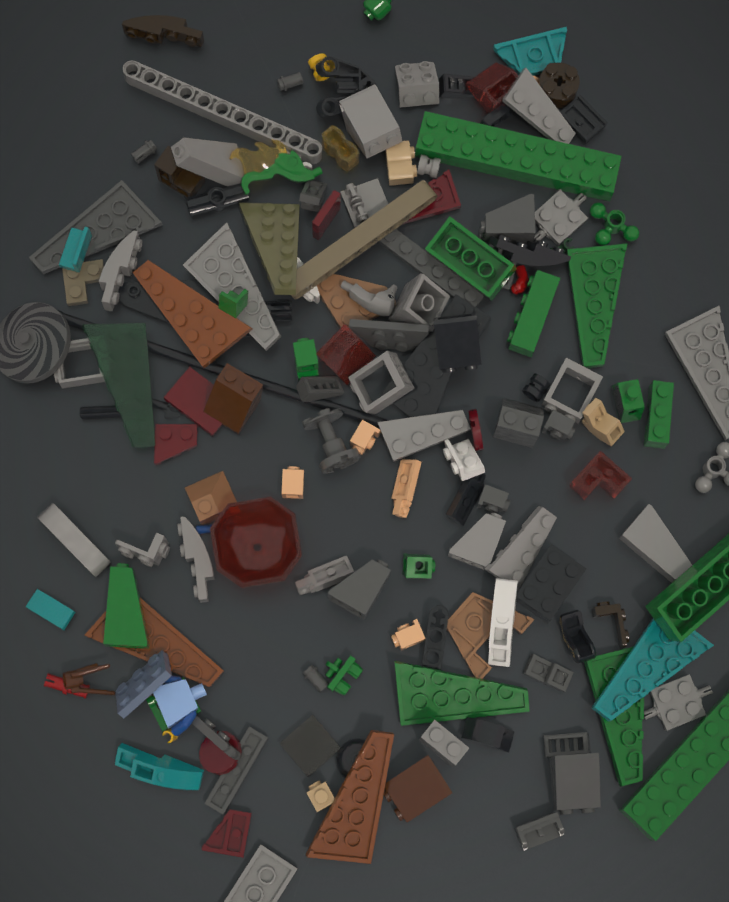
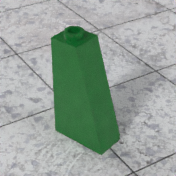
[103,563,150,649]

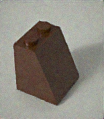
[203,363,263,434]
[383,755,452,823]

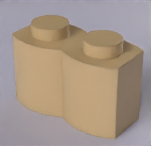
[385,141,417,186]

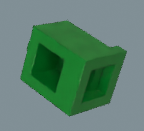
[402,553,435,578]

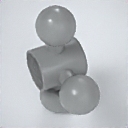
[695,442,729,493]

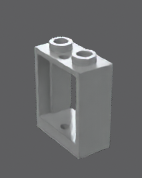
[54,336,111,389]
[348,351,414,414]
[542,358,603,424]

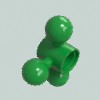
[590,203,639,246]

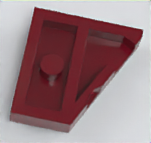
[154,424,198,465]
[202,809,252,858]

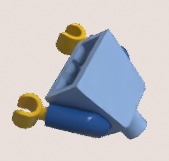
[153,676,207,743]

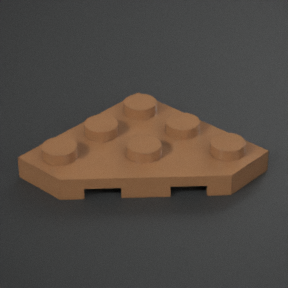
[317,274,396,336]

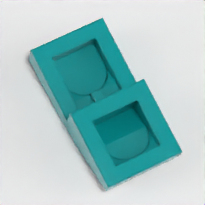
[26,589,76,630]

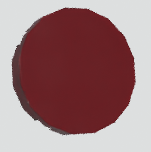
[468,409,484,451]
[199,731,242,775]

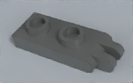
[192,716,241,760]

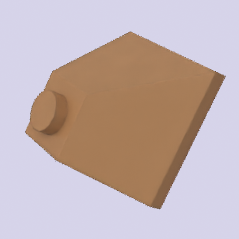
[185,471,240,525]

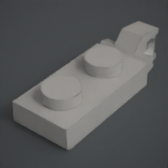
[295,556,354,595]

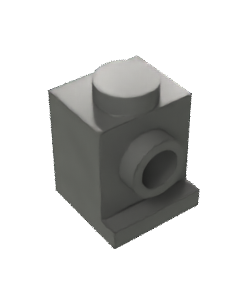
[542,410,576,440]
[476,484,511,513]

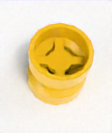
[308,53,330,82]

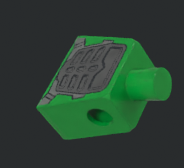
[611,379,644,423]

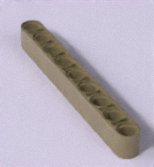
[291,180,437,300]

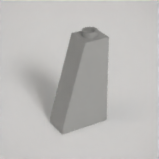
[171,137,246,187]
[619,504,692,583]

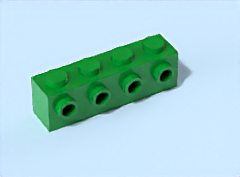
[507,270,560,358]

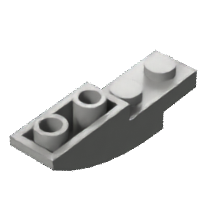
[99,231,142,312]
[178,517,215,603]

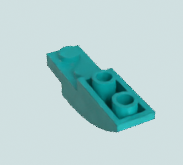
[115,743,204,790]

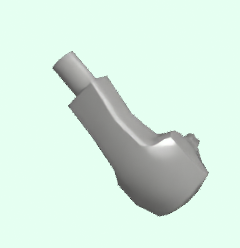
[341,281,397,316]

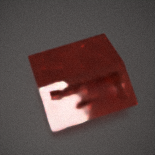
[465,62,518,114]
[316,324,376,385]

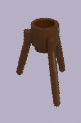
[63,663,115,695]

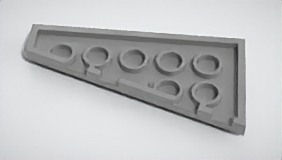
[183,223,281,351]
[665,306,729,441]

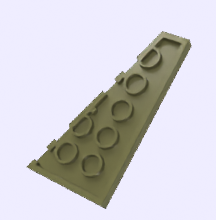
[239,203,300,295]

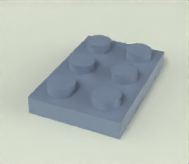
[115,650,172,719]

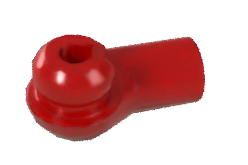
[511,265,529,295]

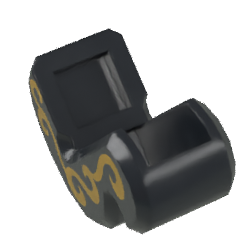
[559,610,596,664]

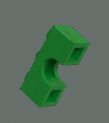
[293,338,319,382]
[644,380,674,449]

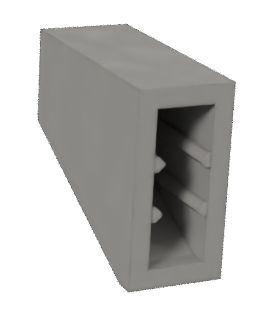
[448,513,506,571]

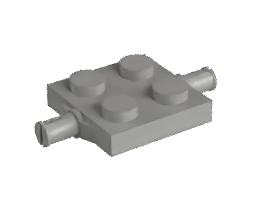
[533,189,588,246]
[644,674,713,731]

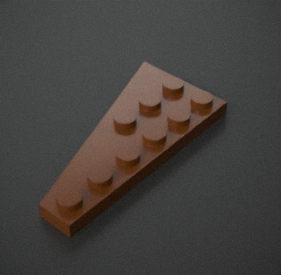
[133,260,253,368]
[305,730,394,864]

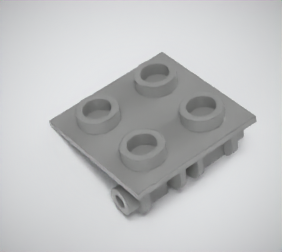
[340,178,388,227]

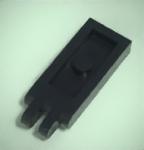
[446,473,486,526]

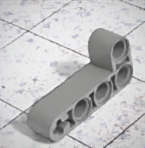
[37,503,111,577]

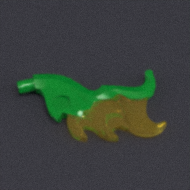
[230,140,323,195]

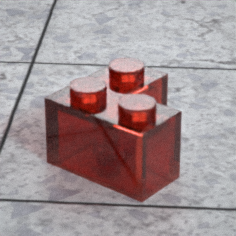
[570,451,632,500]

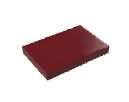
[164,367,222,437]

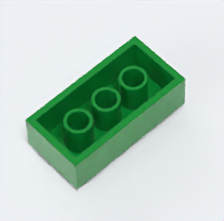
[425,216,517,301]

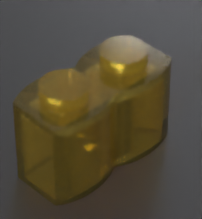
[322,125,359,172]

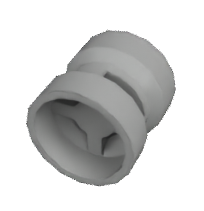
[417,154,441,178]

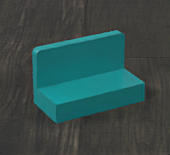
[59,227,92,273]

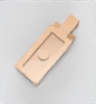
[391,459,421,518]

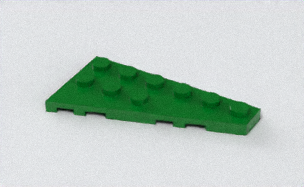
[566,244,627,368]
[584,647,644,787]
[394,661,530,726]

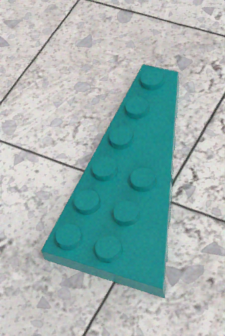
[592,618,714,722]

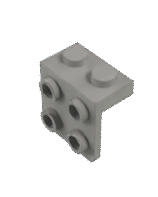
[395,61,439,107]
[115,532,170,567]

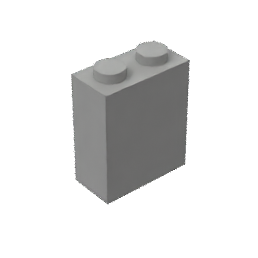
[419,720,469,767]

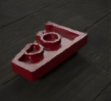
[404,169,461,224]

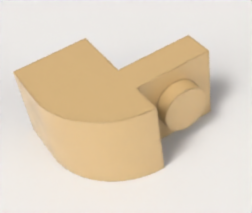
[582,398,625,447]

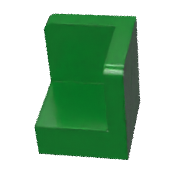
[219,289,248,318]

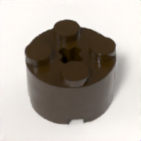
[538,63,580,110]

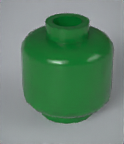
[363,0,392,21]

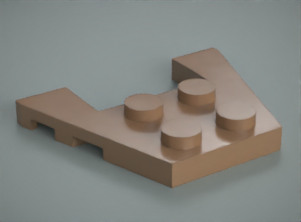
[447,592,534,679]

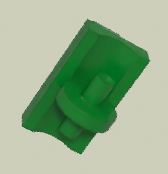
[325,655,363,696]

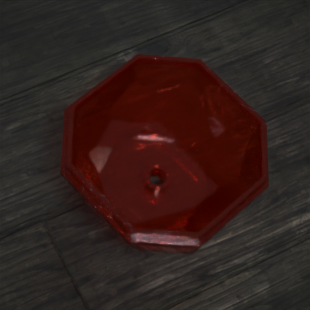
[210,497,302,588]

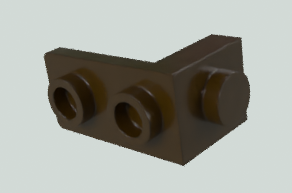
[592,601,630,649]

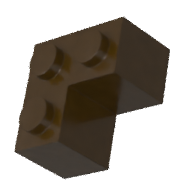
[154,146,205,198]

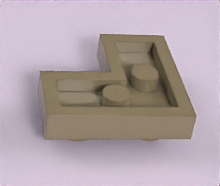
[62,259,104,306]

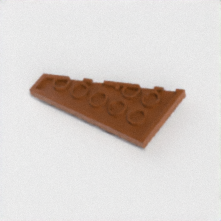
[84,598,224,688]

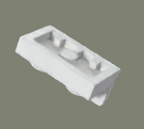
[443,439,485,481]

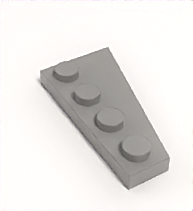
[502,68,576,144]
[377,410,471,462]
[485,506,557,591]

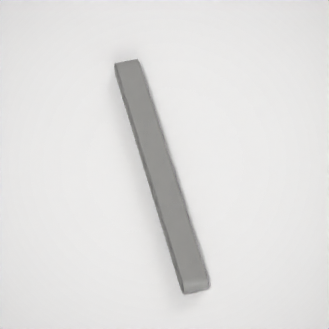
[123,60,322,164]

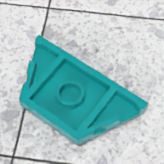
[493,27,567,76]

